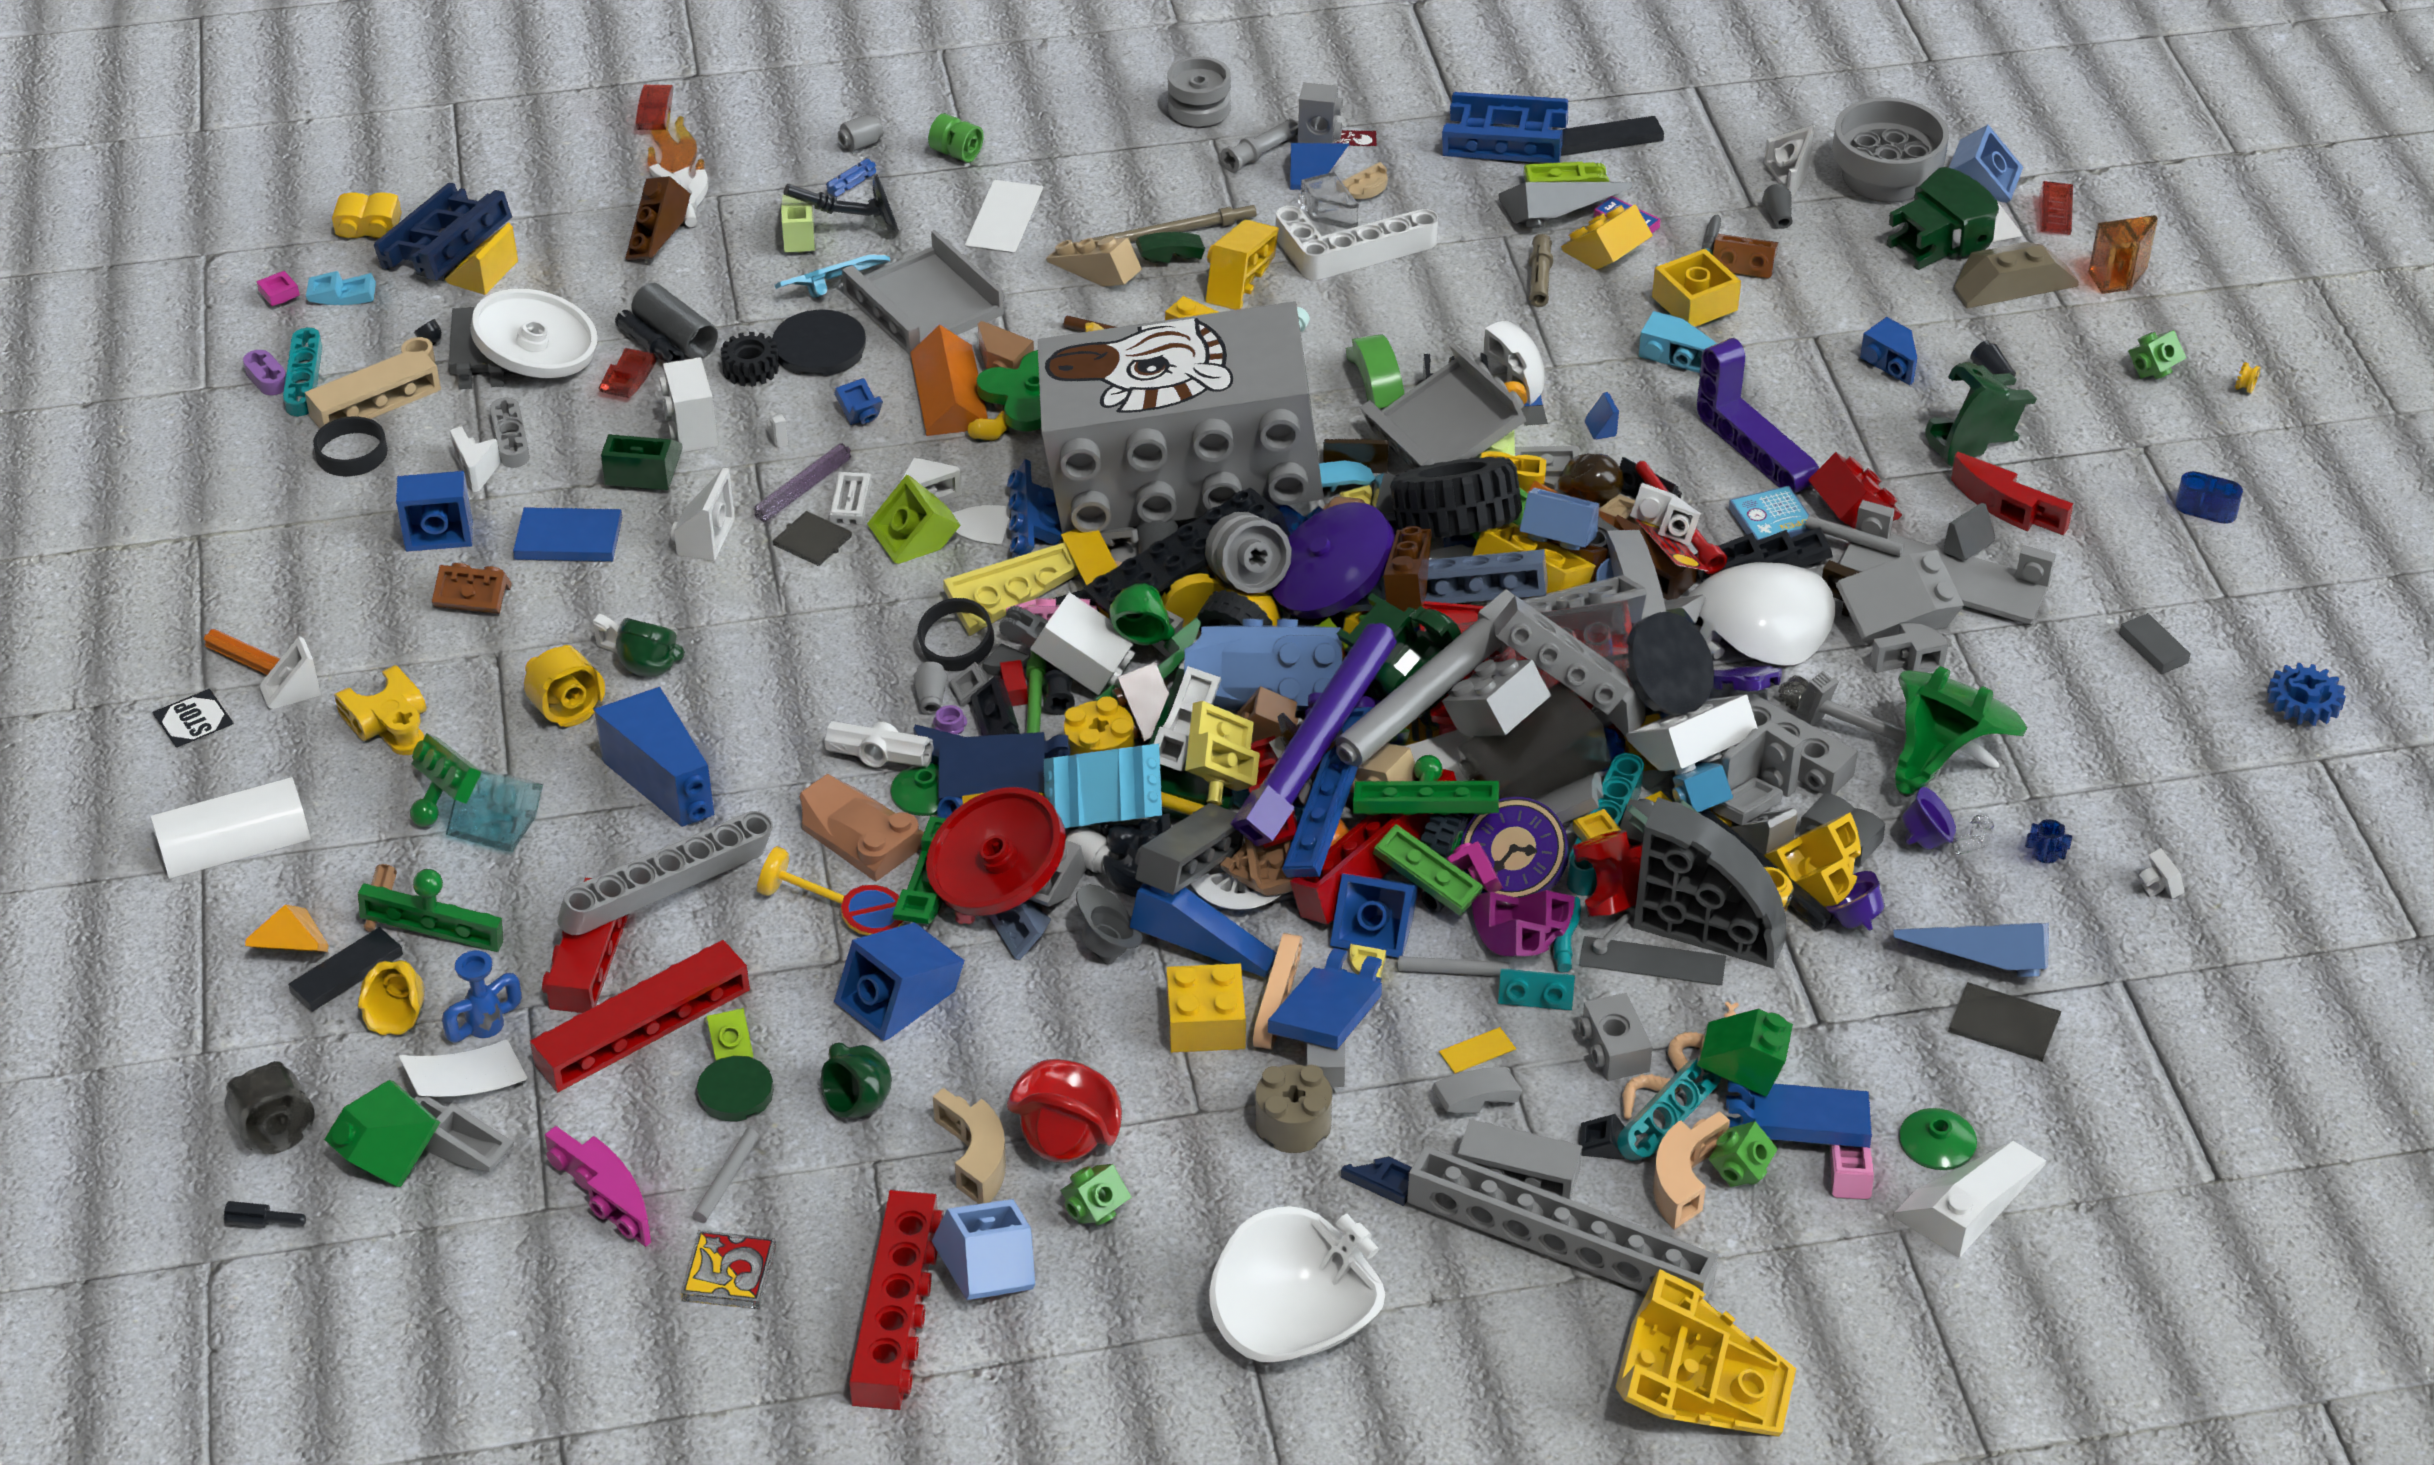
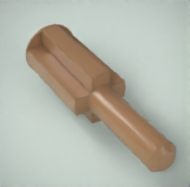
[364,864,397,932]

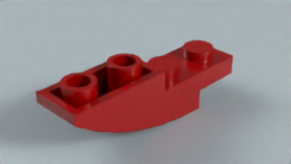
[1951,452,2074,536]

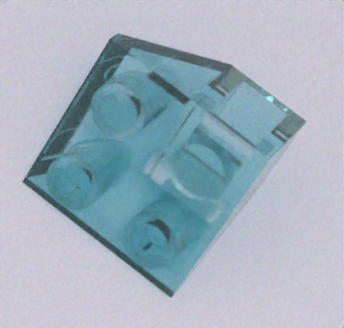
[446,769,544,852]

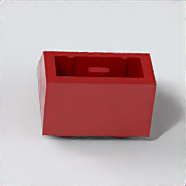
[1808,452,1902,529]

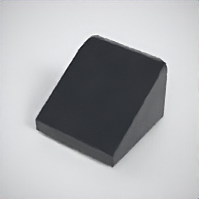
[1579,1114,1625,1159]

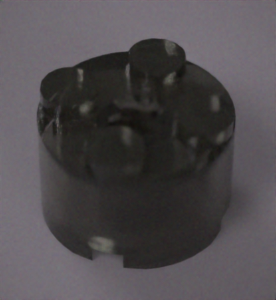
[224,1061,315,1154]

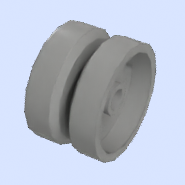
[1167,56,1231,127]
[1205,512,1291,593]

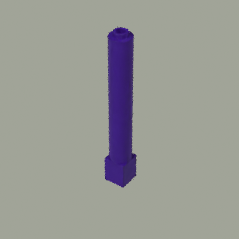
[1230,623,1397,846]

